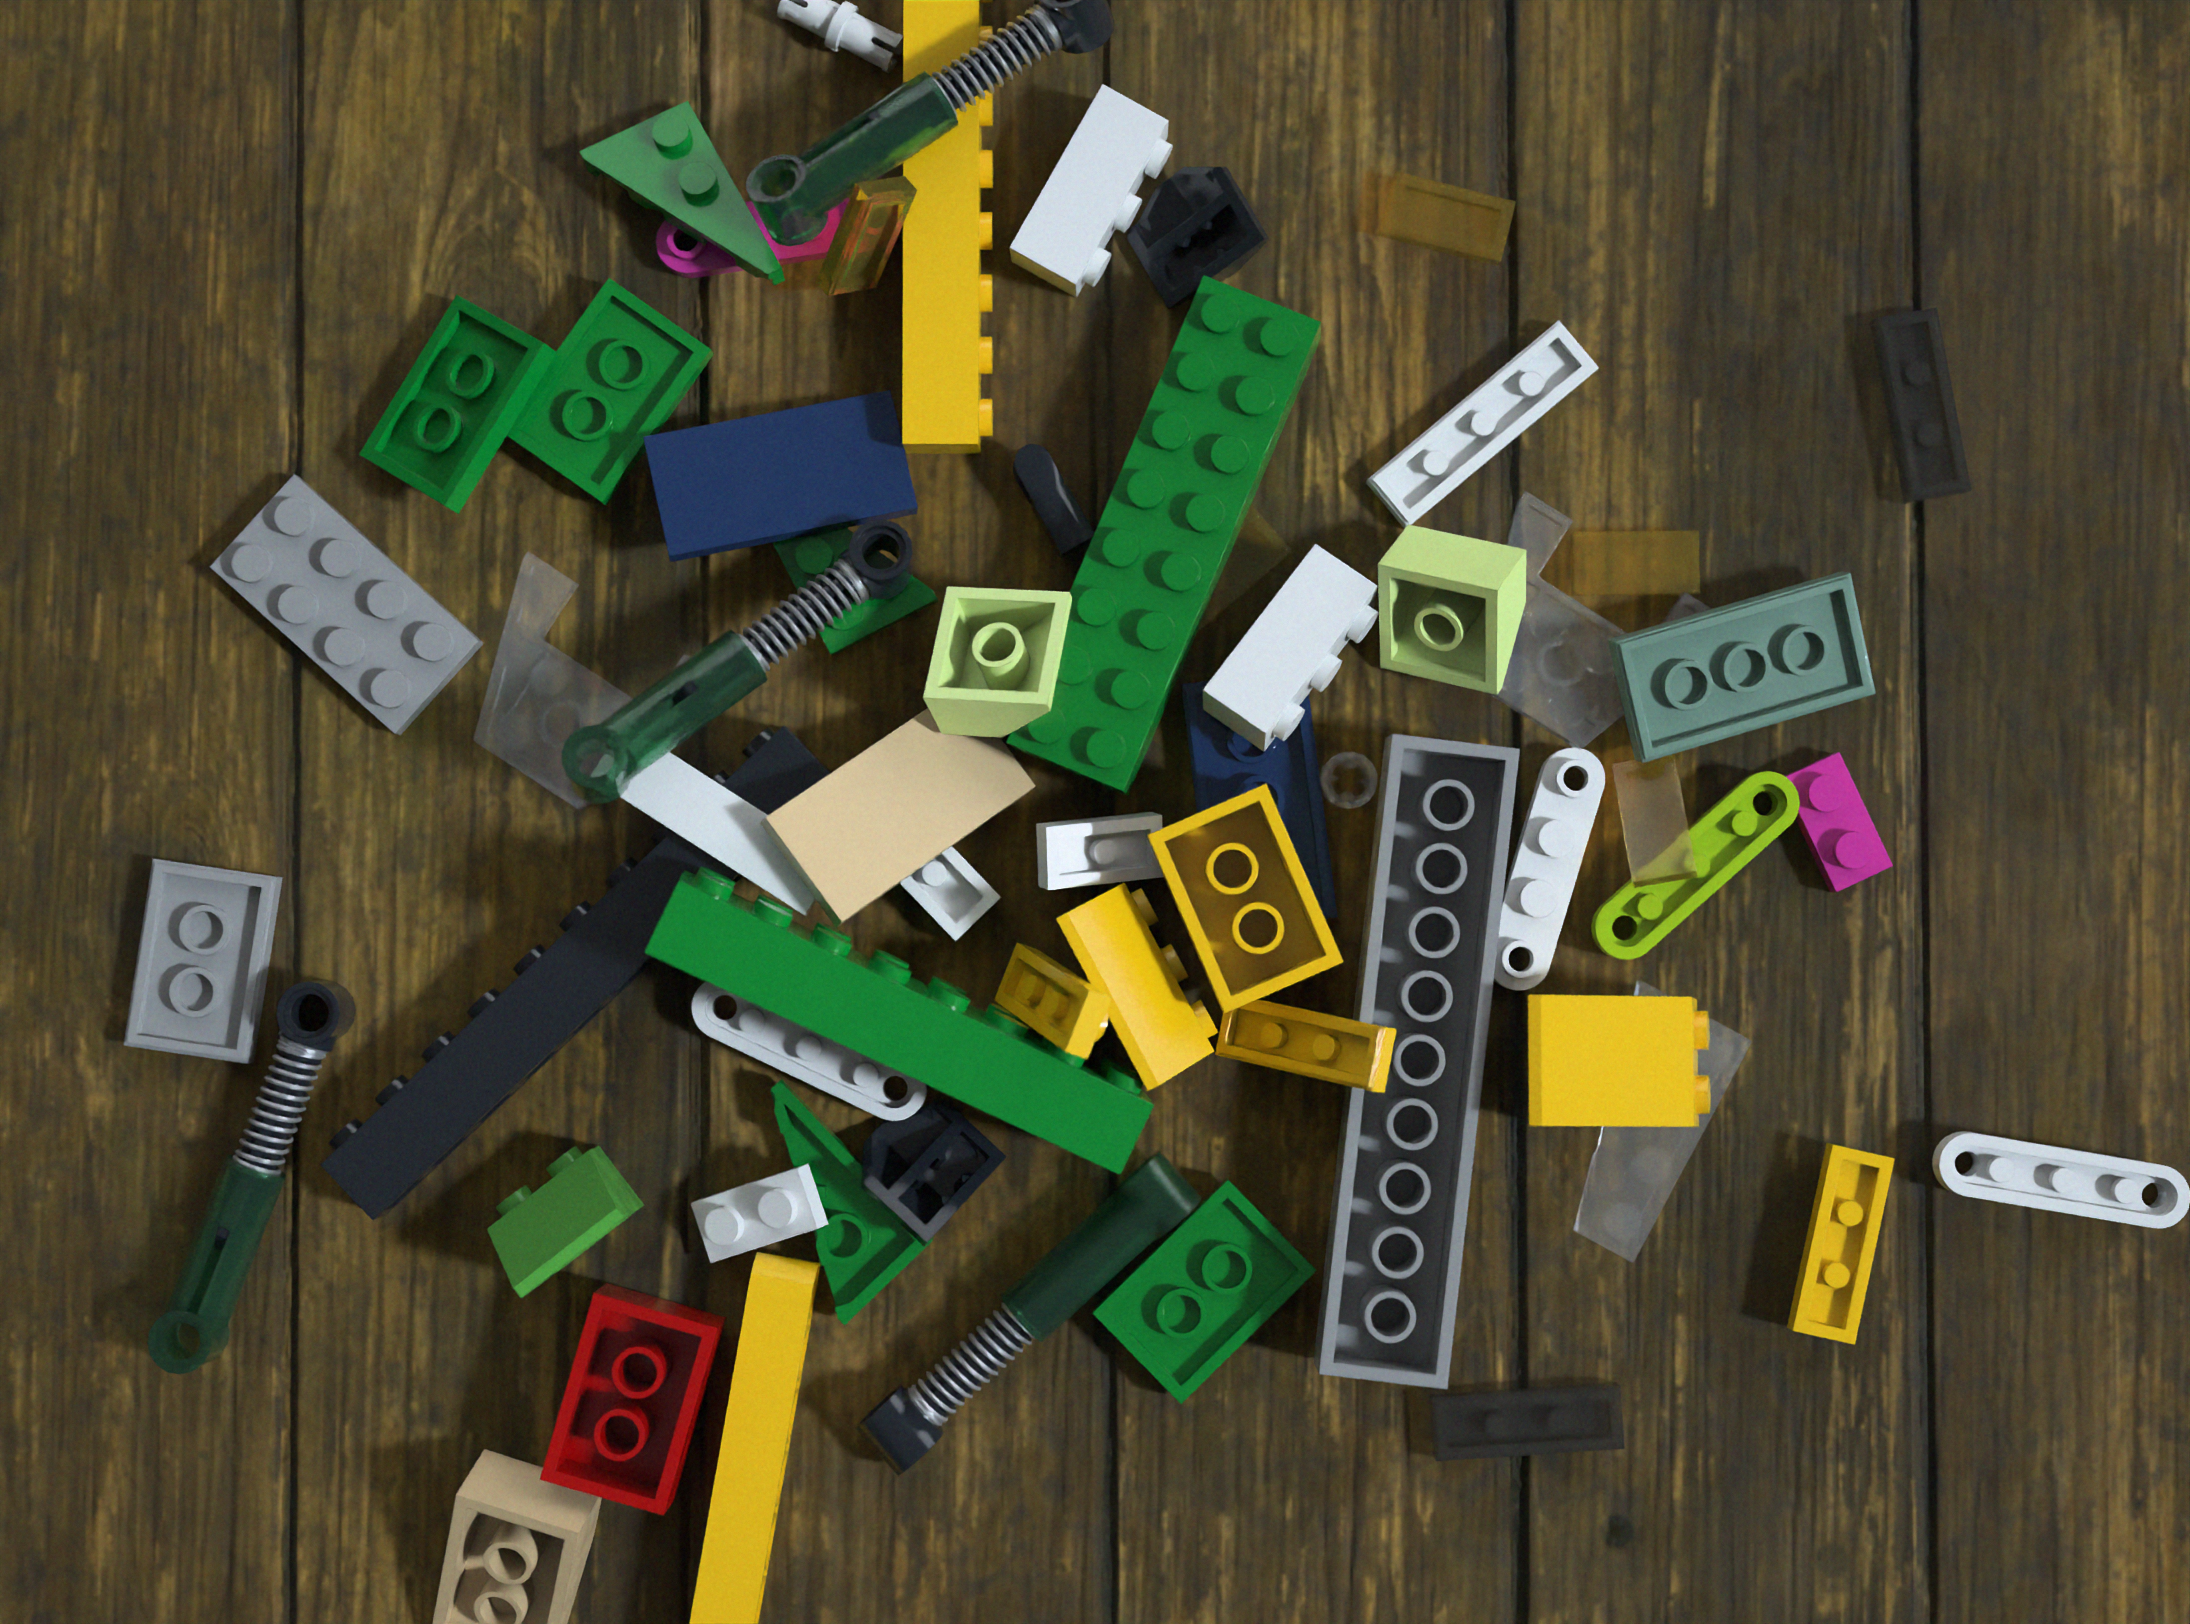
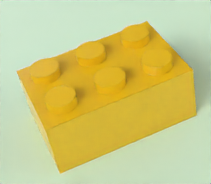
[1146,784,1343,1013]

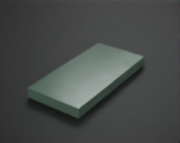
[1607,571,1876,763]

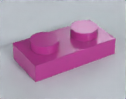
[1785,752,1893,892]

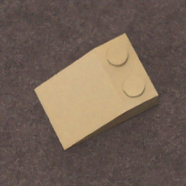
[432,1449,602,1624]

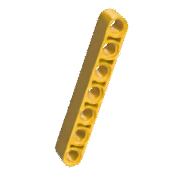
[689,1252,820,1624]

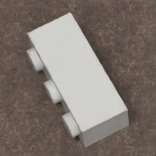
[1009,84,1173,298]
[1203,544,1379,752]

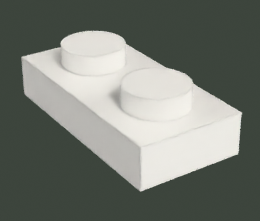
[1036,812,1163,890]
[900,846,1002,941]
[691,1164,829,1263]

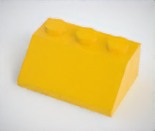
[1056,883,1218,1091]

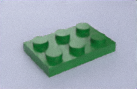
[507,278,714,505]
[359,295,557,514]
[1092,1178,1317,1404]

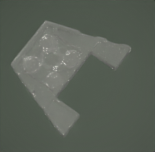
[1488,491,1711,750]
[473,552,734,810]

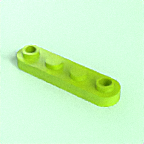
[1591,771,1800,960]

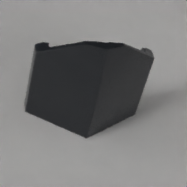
[1127,167,1269,309]
[861,1099,1007,1246]

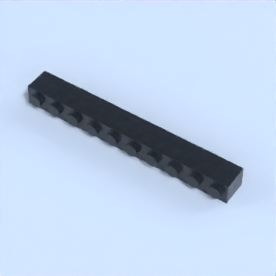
[320,725,832,1220]

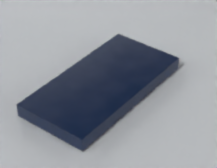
[643,390,918,562]
[1181,681,1338,919]

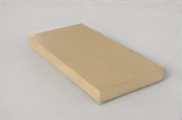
[760,708,1035,927]

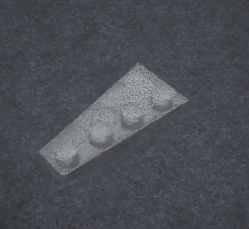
[1574,980,1752,1263]

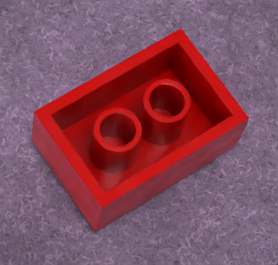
[539,1283,727,1516]

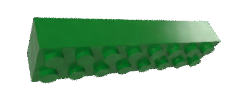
[1006,275,1321,796]
[645,866,1154,1175]

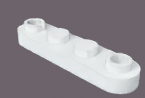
[1494,747,1605,990]
[692,982,927,1121]
[1932,1131,2190,1229]

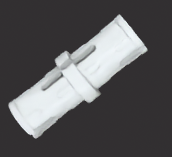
[777,0,903,73]

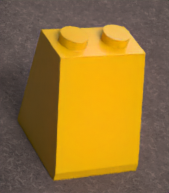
[1528,995,1711,1127]

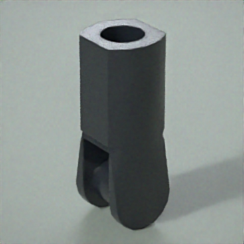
[1012,444,1094,559]

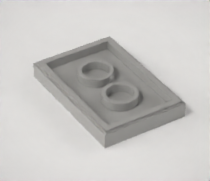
[123,859,283,1064]

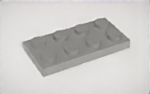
[210,474,484,735]

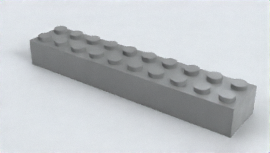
[1313,734,1520,1389]

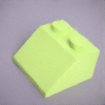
[1378,524,1526,695]
[923,586,1072,738]

